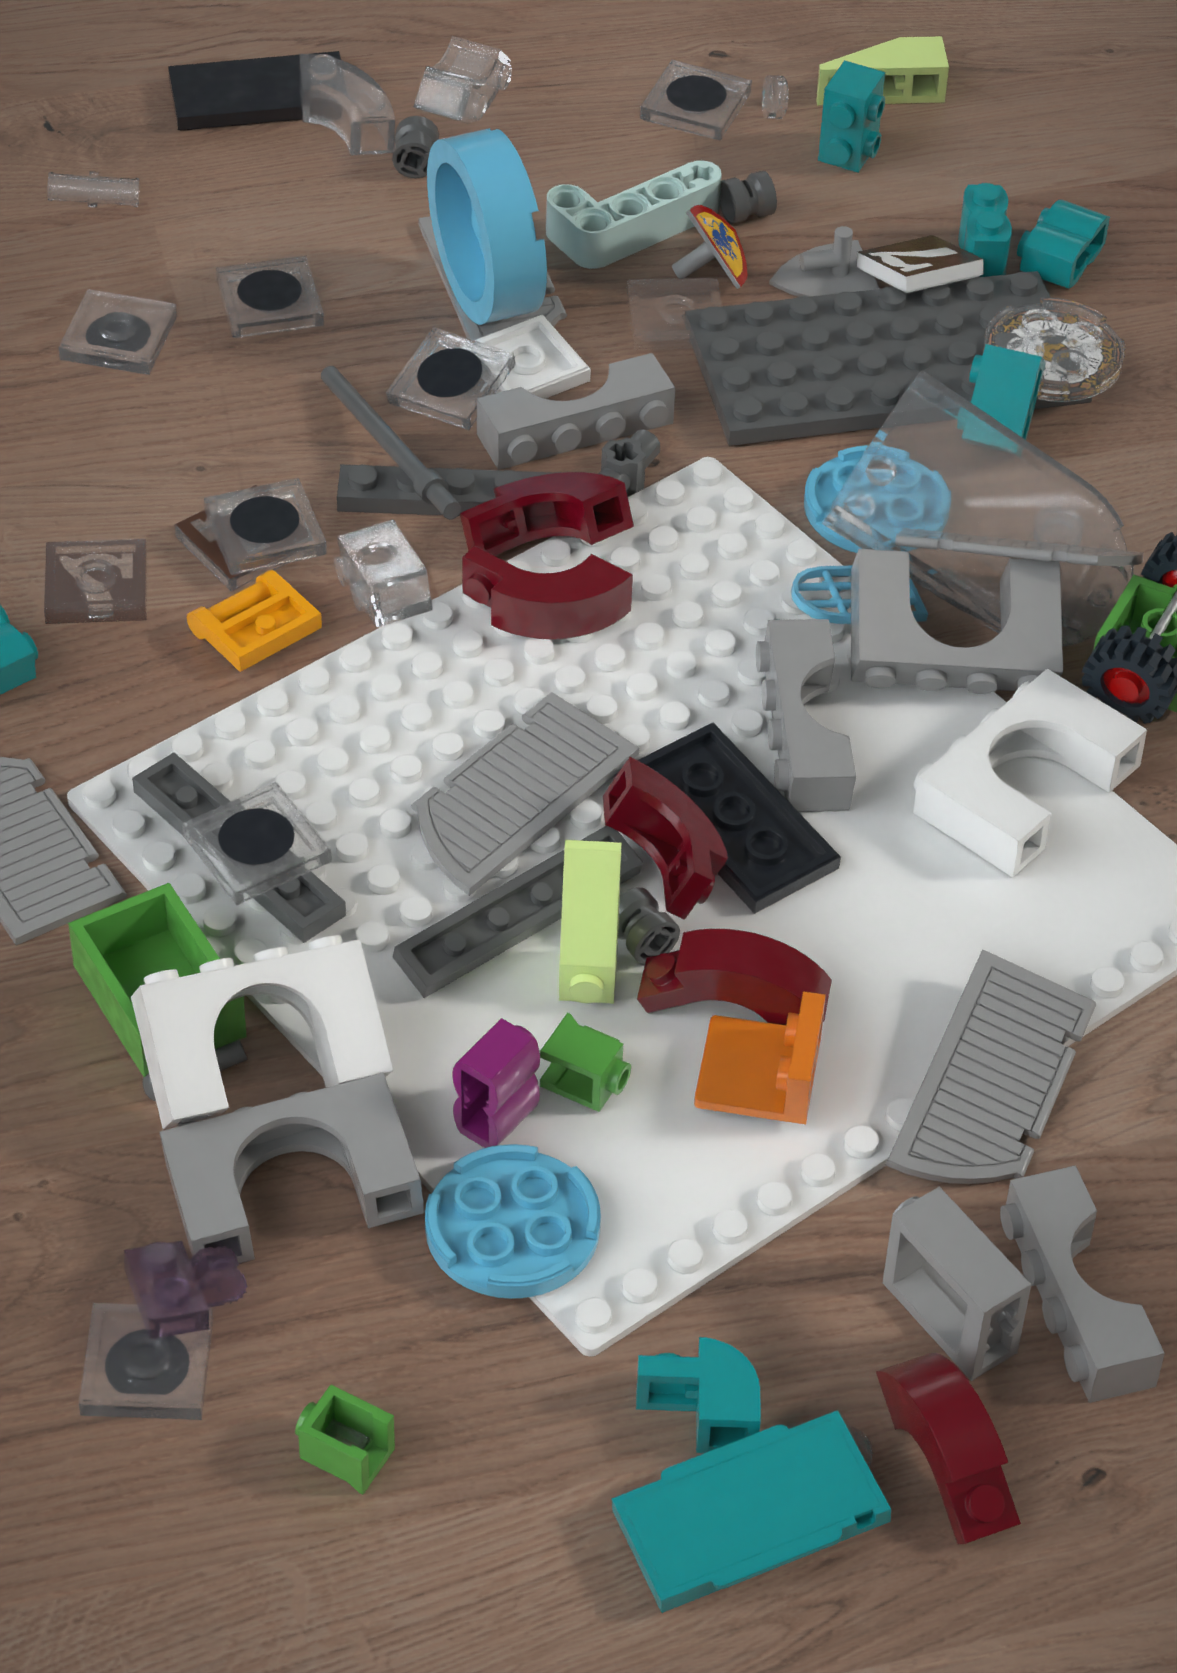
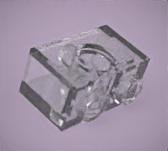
[334,520,433,628]

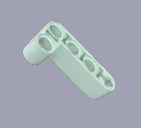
[546,161,722,269]

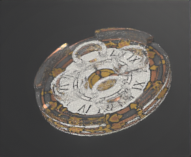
[983,298,1125,402]

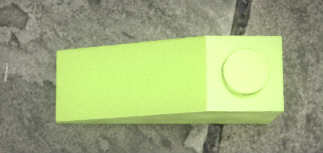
[816,36,949,105]
[559,840,622,1004]

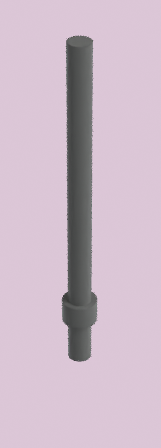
[321,366,461,520]

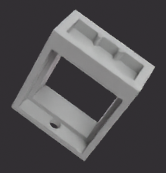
[882,1186,1031,1381]

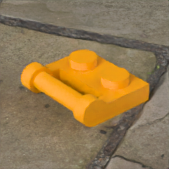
[187,570,322,672]

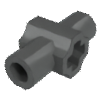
[598,429,660,497]

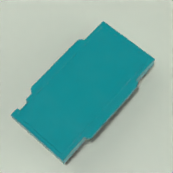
[611,1410,891,1613]

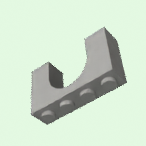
[851,549,1063,694]
[160,1072,424,1275]

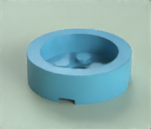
[427,128,547,325]

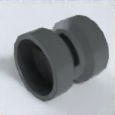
[392,116,439,179]
[720,170,777,224]
[618,887,680,964]

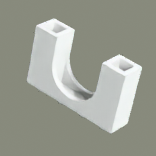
[913,669,1147,877]
[131,935,394,1130]

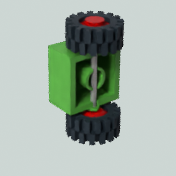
[1082,532,1177,724]

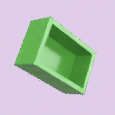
[68,883,247,1077]

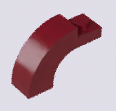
[460,472,634,556]
[462,546,633,639]
[603,757,728,920]
[637,929,832,1025]
[876,1353,1021,1545]

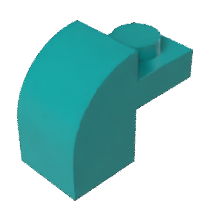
[636,1337,761,1453]

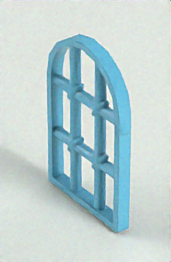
[791,565,928,624]

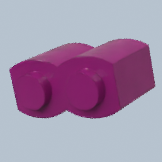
[452,1018,540,1148]

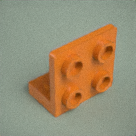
[694,991,826,1125]

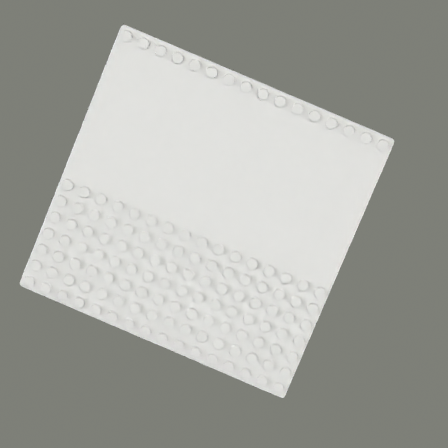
[67,457,1177,1357]

